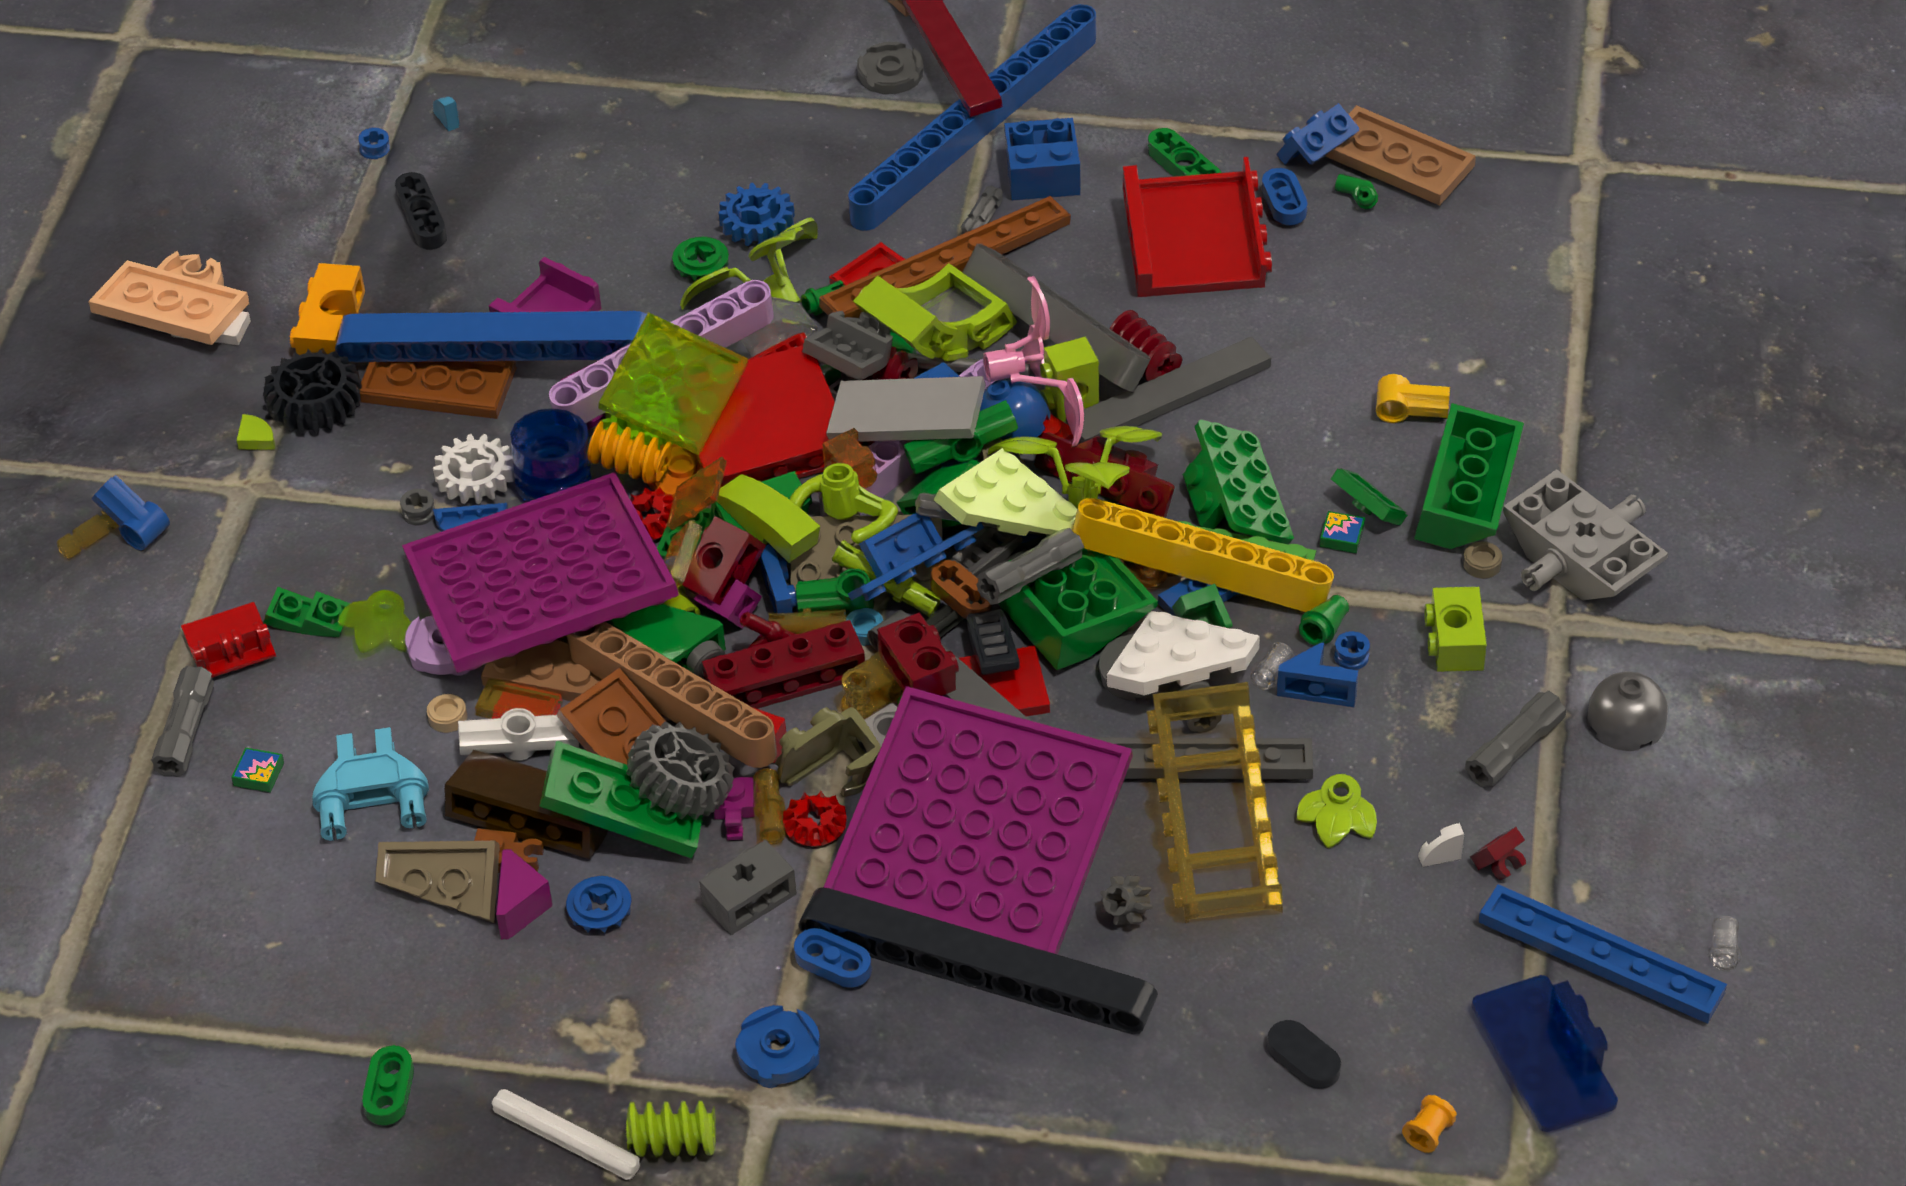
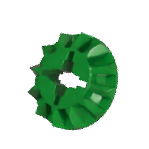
[672,237,729,281]

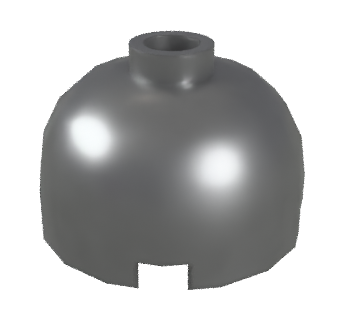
[1587,671,1668,751]

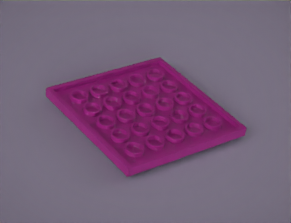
[402,472,679,673]
[824,686,1133,955]

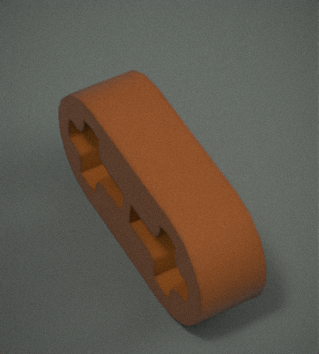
[930,560,992,619]

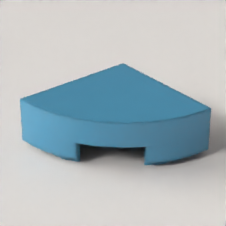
[433,96,460,132]

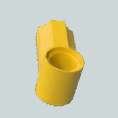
[1376,374,1450,423]

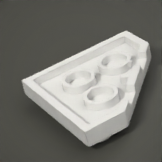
[1107,611,1260,695]

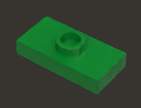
[1331,468,1407,526]

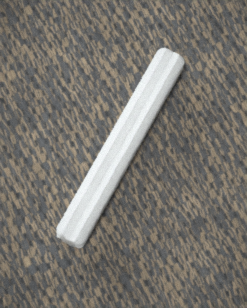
[492,1089,640,1180]

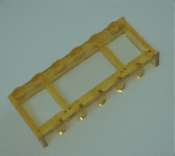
[1147,682,1283,923]

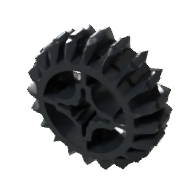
[263,348,362,435]

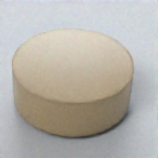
[427,694,467,733]

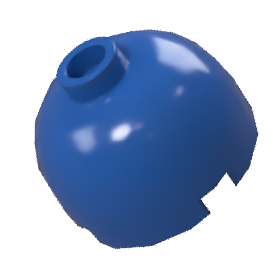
[980,378,1051,441]

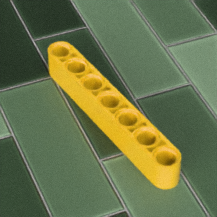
[1072,498,1334,612]

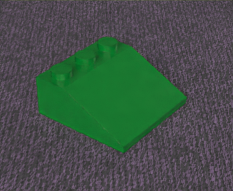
[998,548,1158,670]

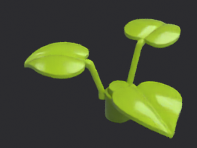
[680,218,818,315]
[988,426,1162,509]

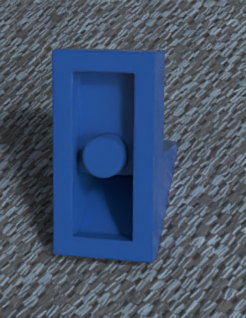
[1277,643,1359,707]

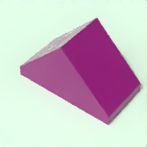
[496,849,553,939]

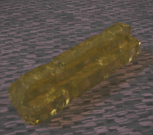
[56,510,119,558]

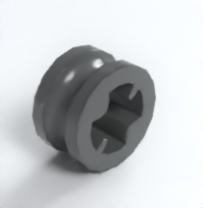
[400,488,435,526]

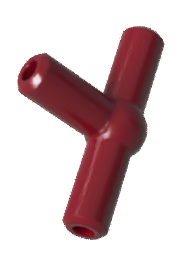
[740,612,795,648]

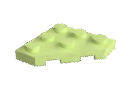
[934,448,1077,537]

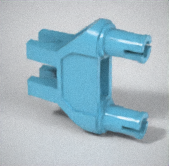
[312,727,429,841]

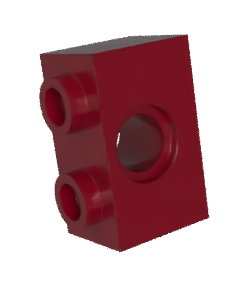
[678,516,766,605]

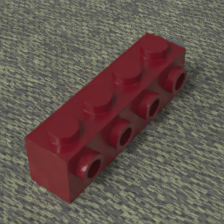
[702,620,867,709]

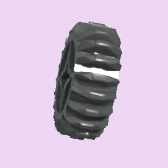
[626,721,734,820]

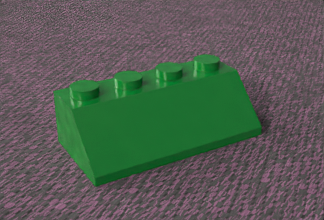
[1414,403,1524,549]

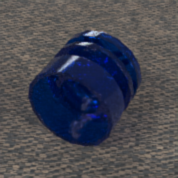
[510,408,592,502]

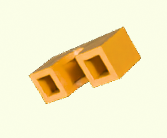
[290,263,365,355]

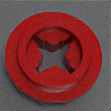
[630,487,679,540]
[783,790,847,846]

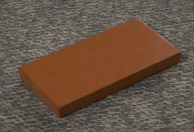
[360,361,517,419]

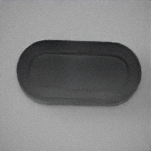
[1267,1020,1341,1089]

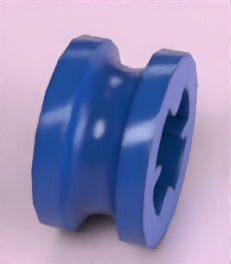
[358,128,390,159]
[1334,631,1370,670]

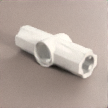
[458,708,579,761]

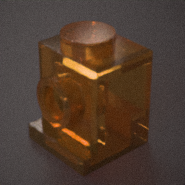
[822,428,877,489]

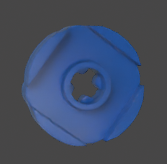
[735,1005,820,1088]

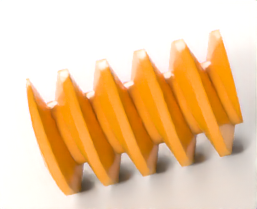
[587,421,672,484]

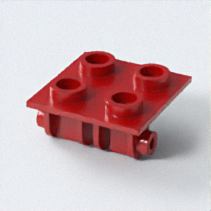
[181,602,276,678]

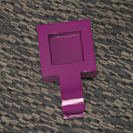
[714,777,755,840]

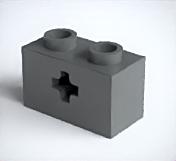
[699,839,797,935]

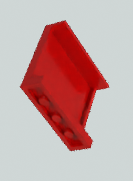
[1122,157,1272,297]
[670,345,852,504]

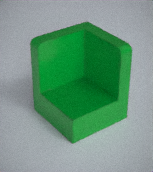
[1172,584,1233,629]

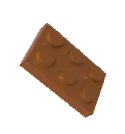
[557,668,665,765]

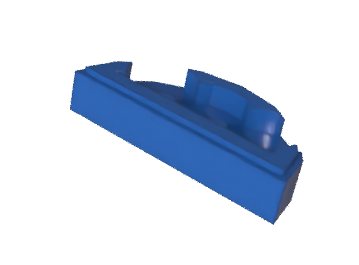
[433,503,508,532]

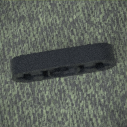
[395,172,447,250]

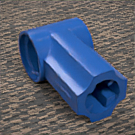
[92,475,170,551]

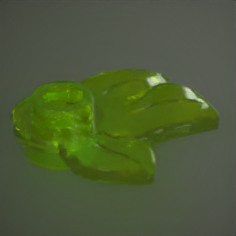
[338,590,412,653]

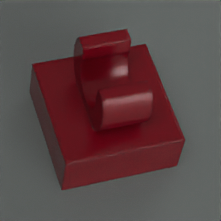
[1470,827,1526,880]

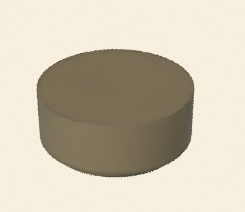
[1463,541,1502,579]

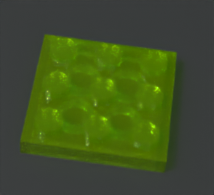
[598,312,748,455]

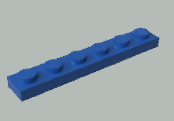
[1479,884,1727,1024]

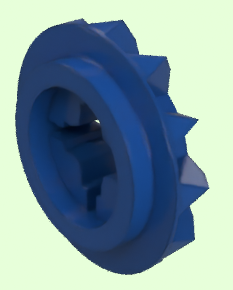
[566,876,632,933]

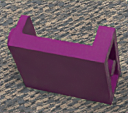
[489,257,602,312]

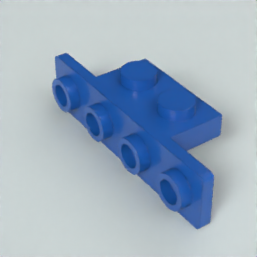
[848,513,984,601]

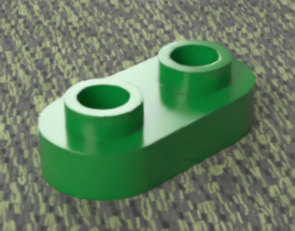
[362,1045,414,1125]

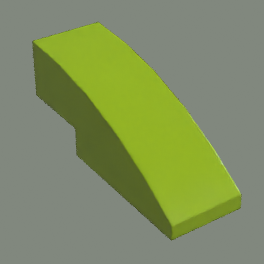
[713,474,820,563]

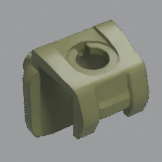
[775,707,881,797]

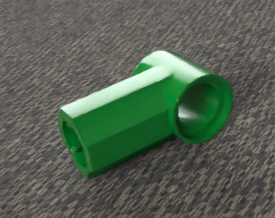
[796,568,875,616]

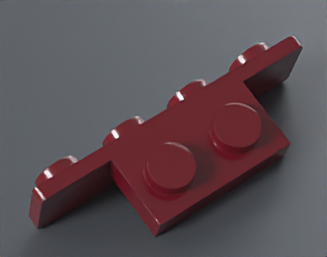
[1034,432,1175,518]

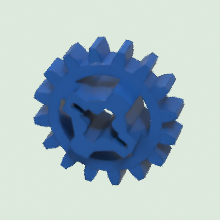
[718,183,795,246]

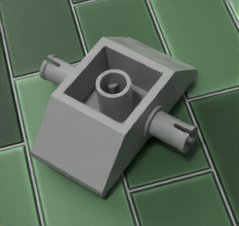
[1503,469,1668,600]

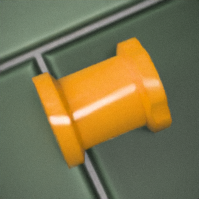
[1402,1095,1457,1153]

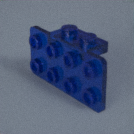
[1472,975,1618,1132]

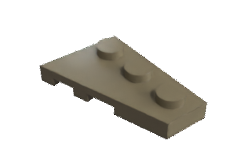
[375,841,500,923]

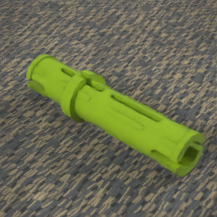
[831,540,942,617]

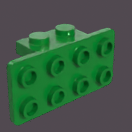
[1182,420,1294,544]

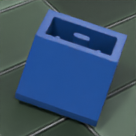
[1004,118,1081,201]

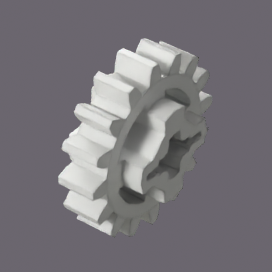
[433,434,515,504]

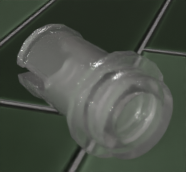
[1251,642,1294,690]
[1708,916,1742,971]

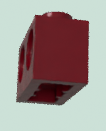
[877,612,959,696]

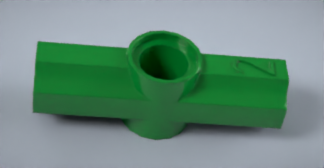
[903,400,1018,475]

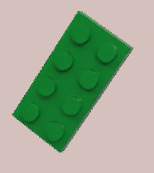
[540,740,703,859]

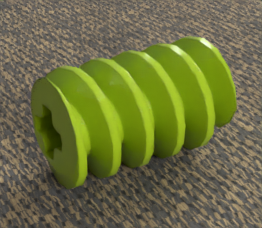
[626,1101,716,1157]

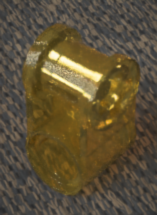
[841,652,904,719]

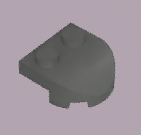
[803,311,893,380]

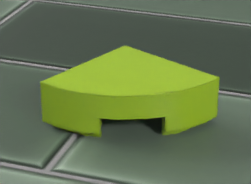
[237,414,275,450]

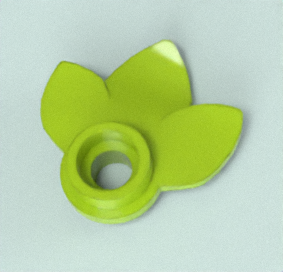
[1297,774,1377,849]

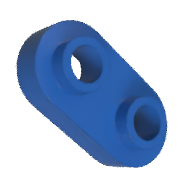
[1262,168,1307,225]
[794,928,872,987]

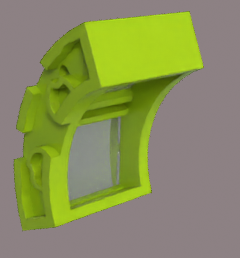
[853,263,1017,361]

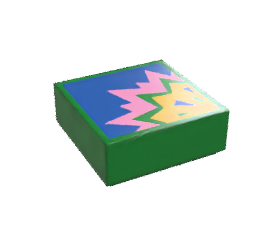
[1320,511,1365,553]
[231,747,284,793]

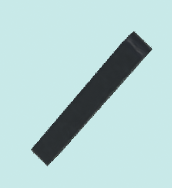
[798,887,1158,1034]

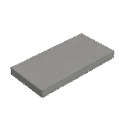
[826,376,986,442]

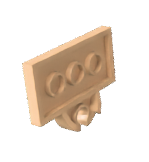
[88,251,249,345]

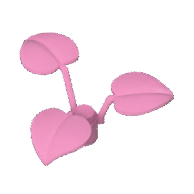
[983,276,1084,447]

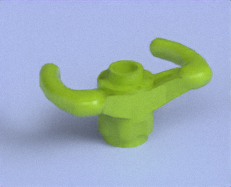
[789,463,898,544]

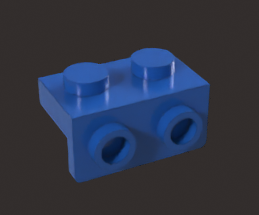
[1276,103,1359,165]

